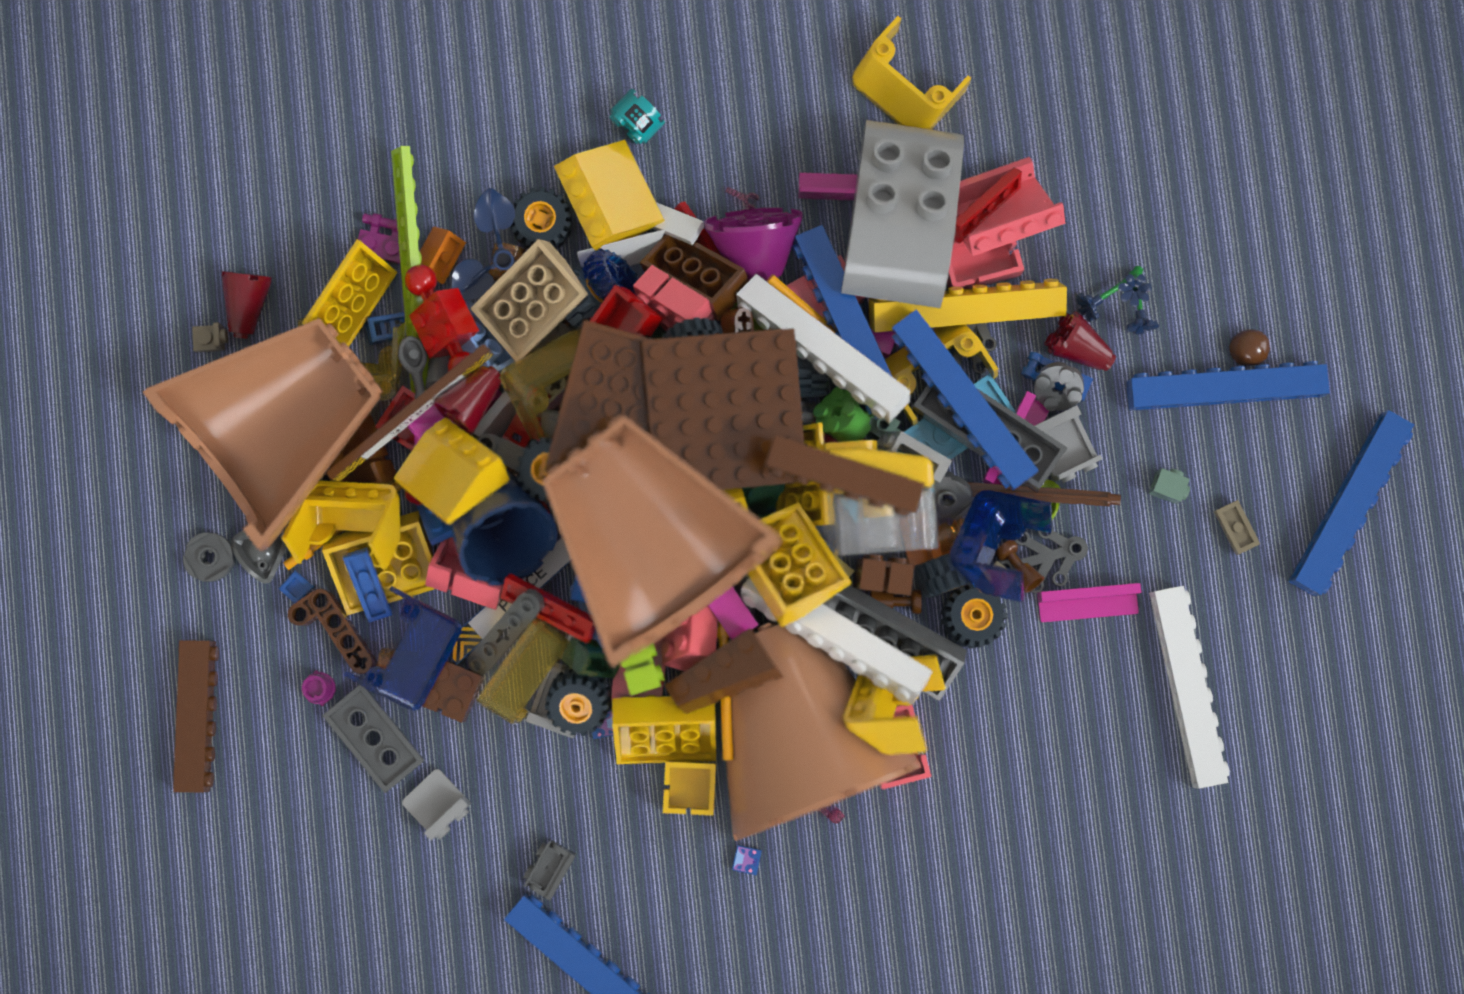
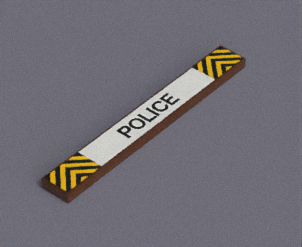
[327,344,495,482]

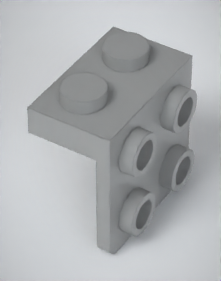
[402,769,472,841]

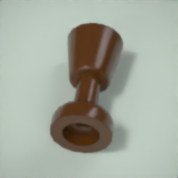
[994,539,1044,593]
[870,590,922,614]

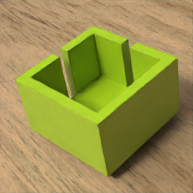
[621,644,665,695]

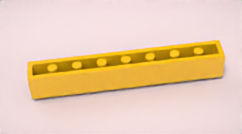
[869,279,1067,332]

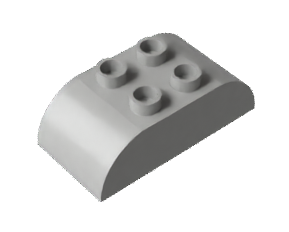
[841,120,964,308]

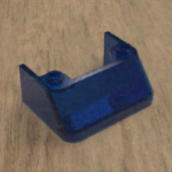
[950,490,1052,602]
[344,586,462,711]

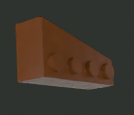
[665,628,783,714]

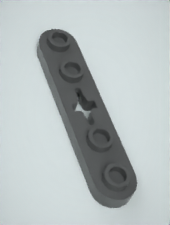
[468,589,545,675]

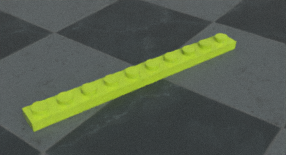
[391,146,430,393]

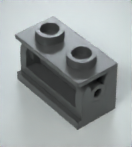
[523,840,577,901]

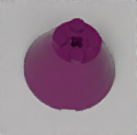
[704,207,803,282]

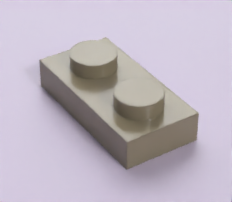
[1214,500,1260,555]

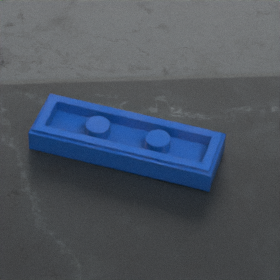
[343,547,392,623]

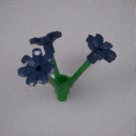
[1076,266,1159,335]

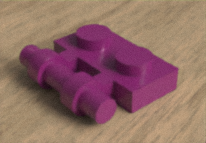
[358,213,400,264]

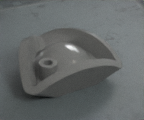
[231,528,287,584]

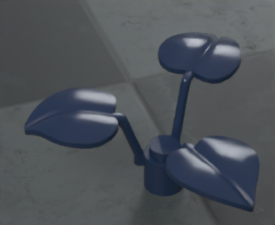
[451,188,517,300]

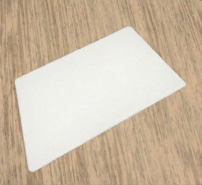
[577,230,665,275]

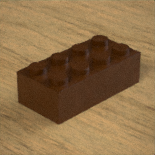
[640,234,749,321]

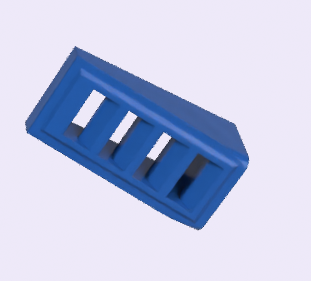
[365,312,406,345]

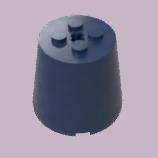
[449,466,557,586]

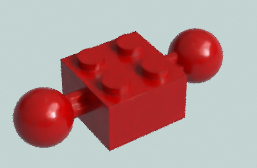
[405,264,480,372]

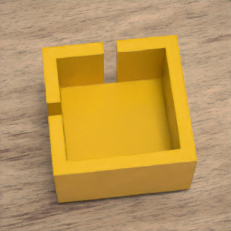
[663,761,716,815]

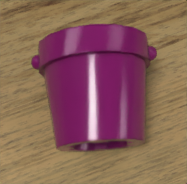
[302,670,336,706]

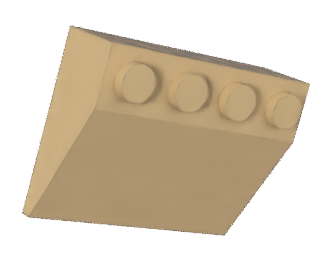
[470,239,588,363]

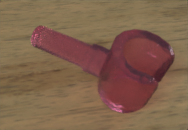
[726,187,759,209]
[818,807,845,824]

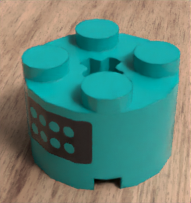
[609,89,665,144]

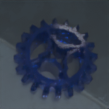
[583,248,638,301]

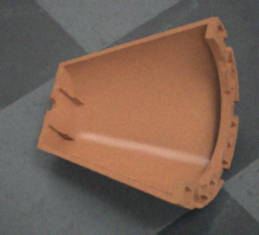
[143,319,383,551]
[543,416,782,667]
[717,623,921,841]

